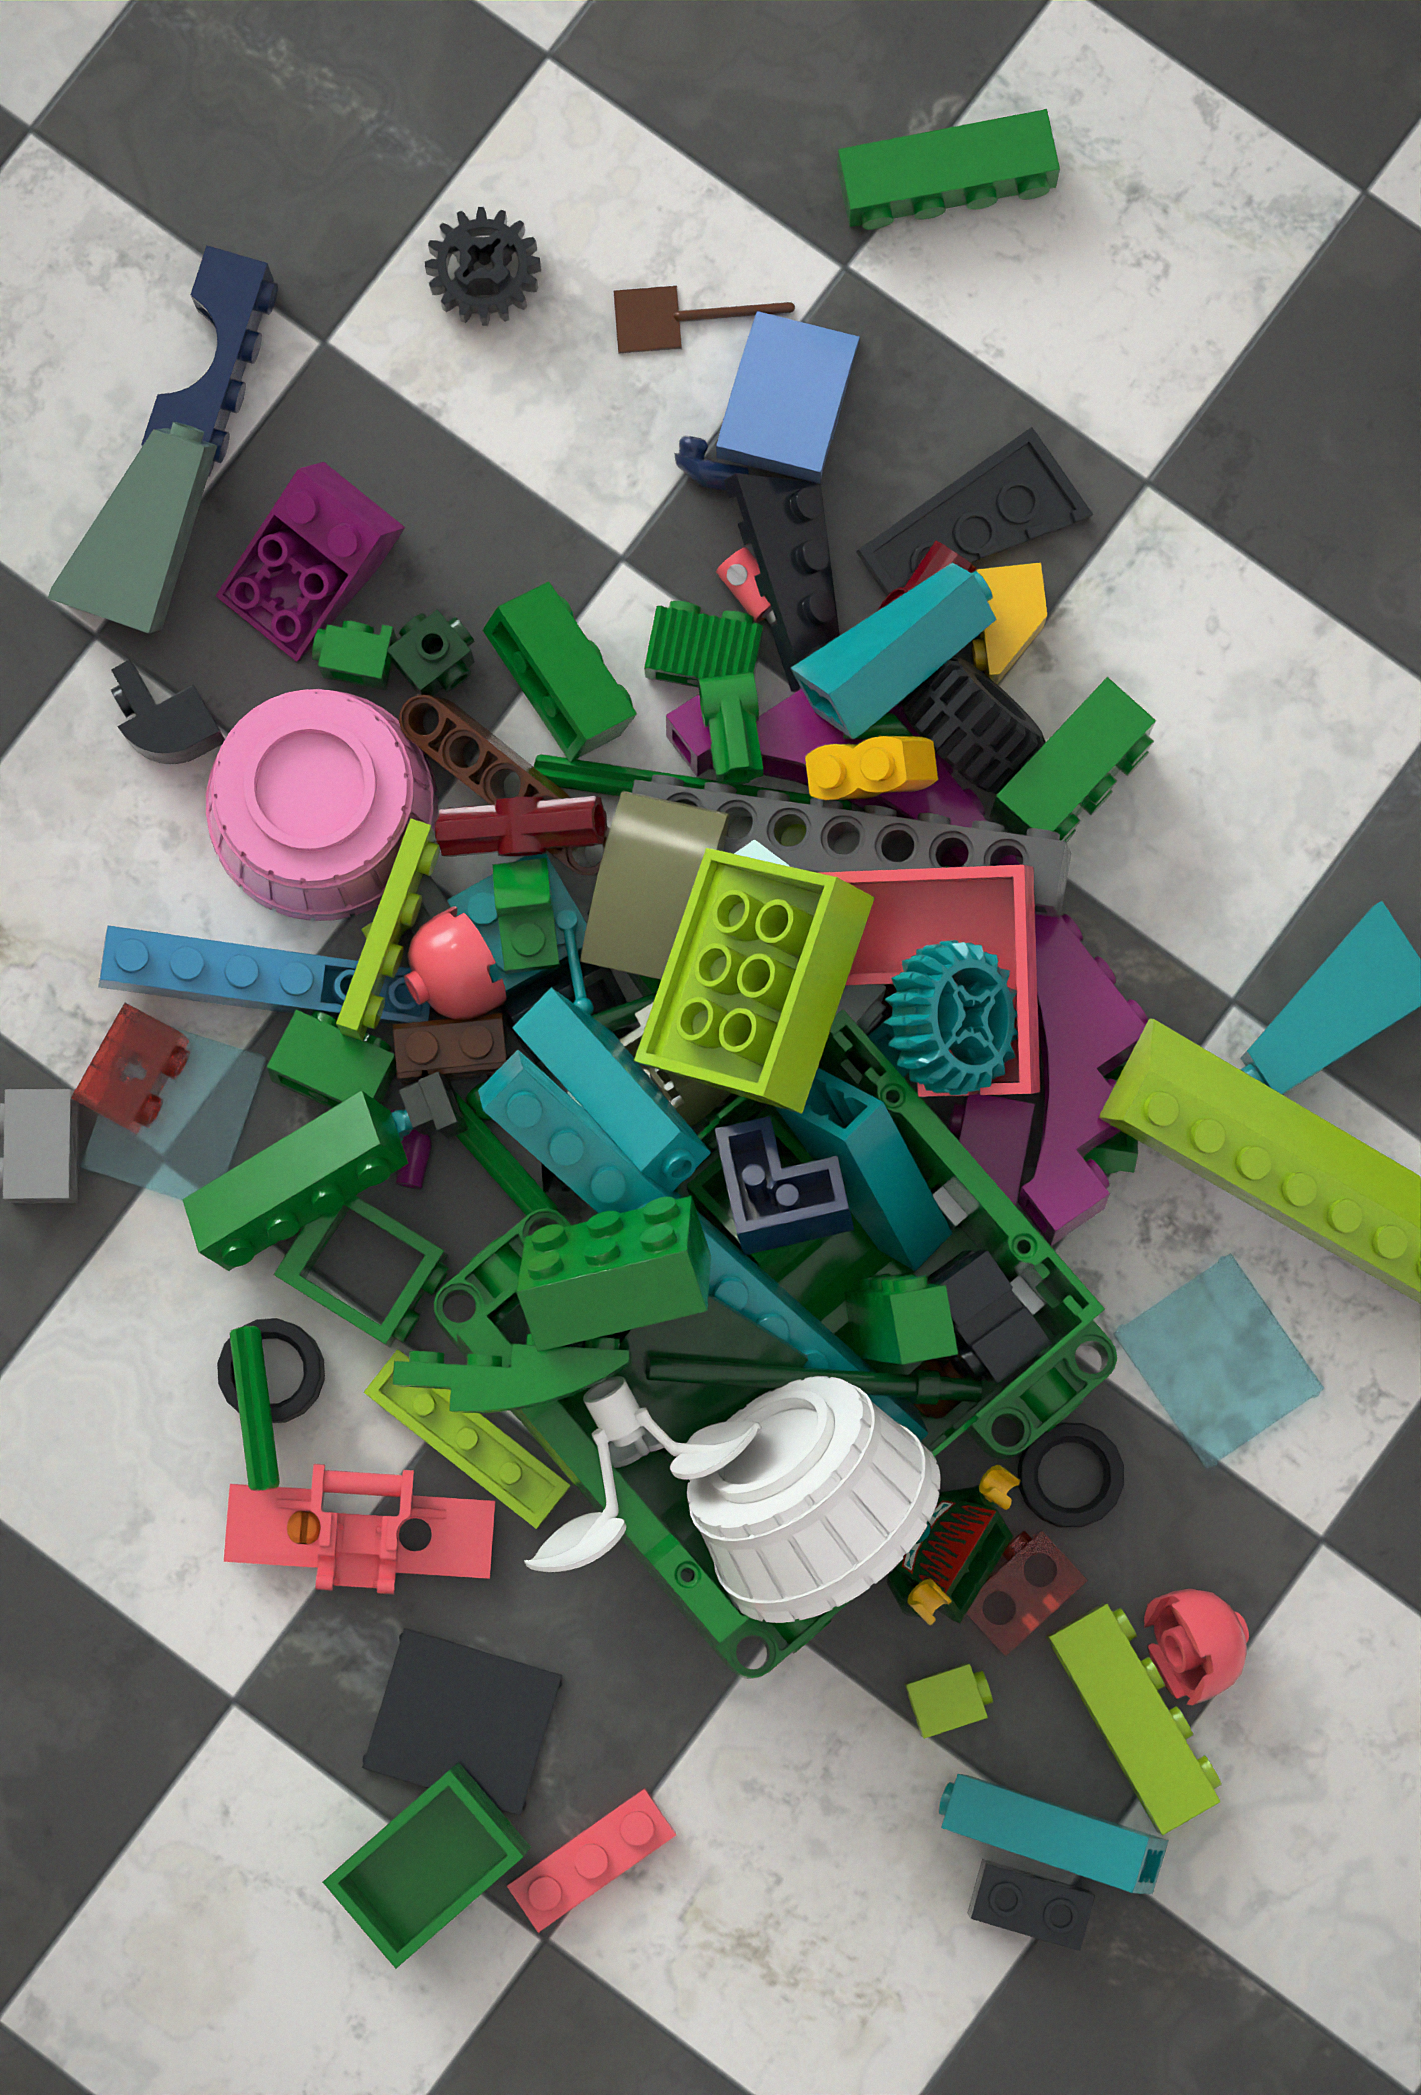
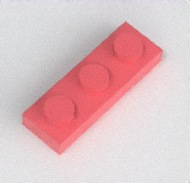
[507,1788,676,1933]

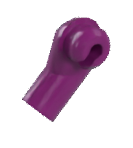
[390,1109,431,1189]

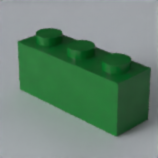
[482,581,637,762]

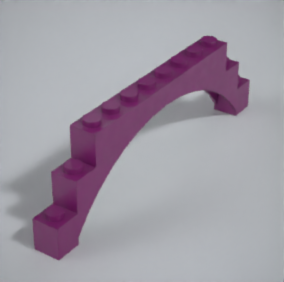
[666,689,1148,1246]

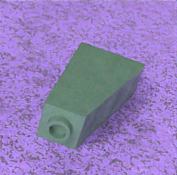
[48,422,217,633]

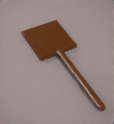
[613,286,795,354]

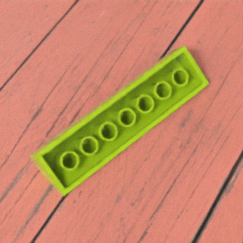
[1098,1019,1421,1304]

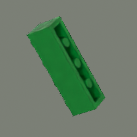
[837,109,1060,230]
[182,1091,409,1271]
[844,1273,958,1365]

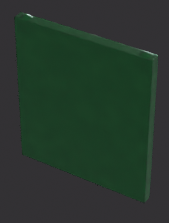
[586,1293,808,1443]

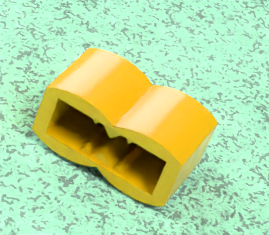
[805,736,938,800]

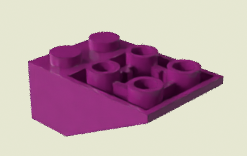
[215,462,405,662]

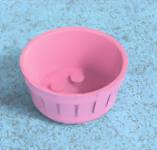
[206,689,438,921]

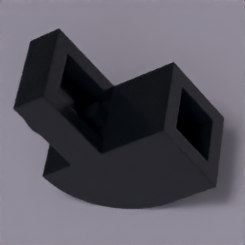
[110,659,225,764]

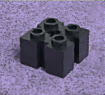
[927,1250,1052,1383]

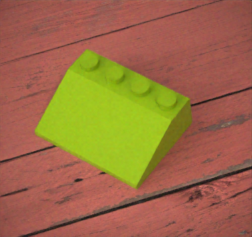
[634,848,875,1114]

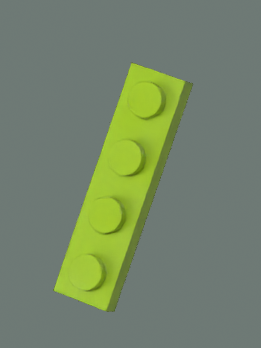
[336,818,440,1041]
[363,1349,571,1529]

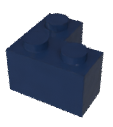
[715,1116,854,1255]

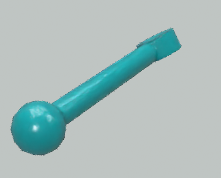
[555,909,594,1016]

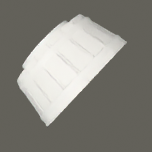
[687,1376,941,1623]

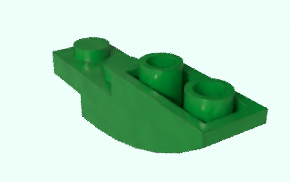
[393,1334,632,1413]

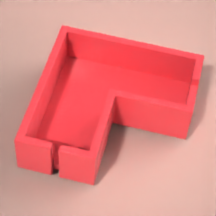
[820,865,1040,1097]

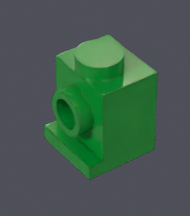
[312,621,398,690]

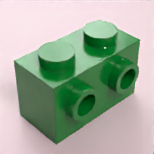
[267,1010,397,1109]

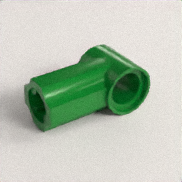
[698,672,763,785]

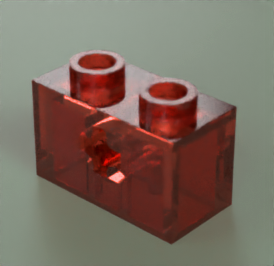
[71,1002,190,1135]

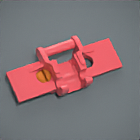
[224,1464,495,1595]

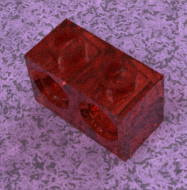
[966,1530,1088,1656]

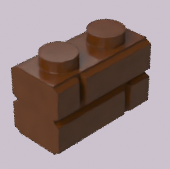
[393,1013,509,1086]

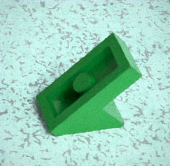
[492,858,560,974]

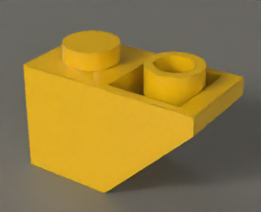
[972,562,1047,685]

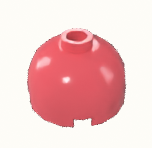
[404,906,507,1020]
[1144,1589,1249,1705]

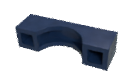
[141,245,278,477]

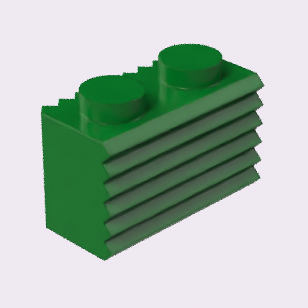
[644,601,763,688]

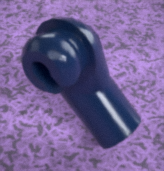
[674,436,749,491]

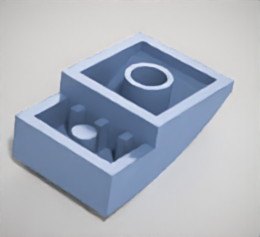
[716,311,860,484]

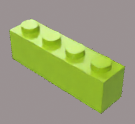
[1045,1603,1222,1836]

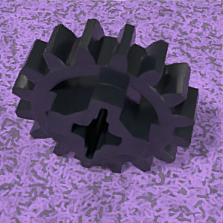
[425,207,541,326]

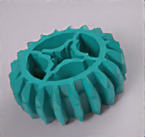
[884,940,1018,1095]

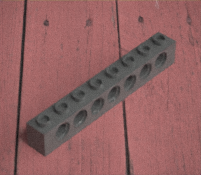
[632,775,1072,918]

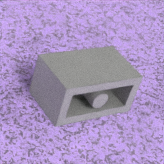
[0,1089,80,1204]

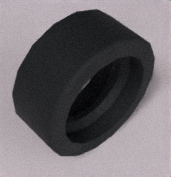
[217,1318,325,1423]
[1018,1423,1124,1527]

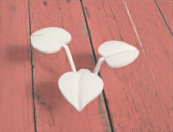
[524,1376,762,1572]

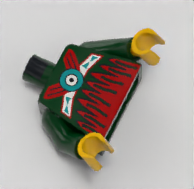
[886,1465,1021,1625]

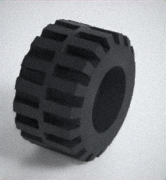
[902,656,1046,795]

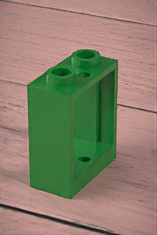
[273,1195,450,1347]

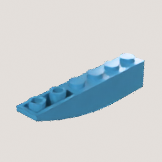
[98,925,430,1024]

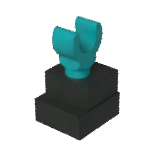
[391,1072,468,1142]

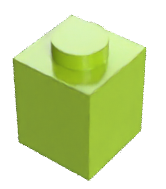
[904,1663,993,1739]

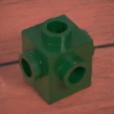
[387,609,475,696]

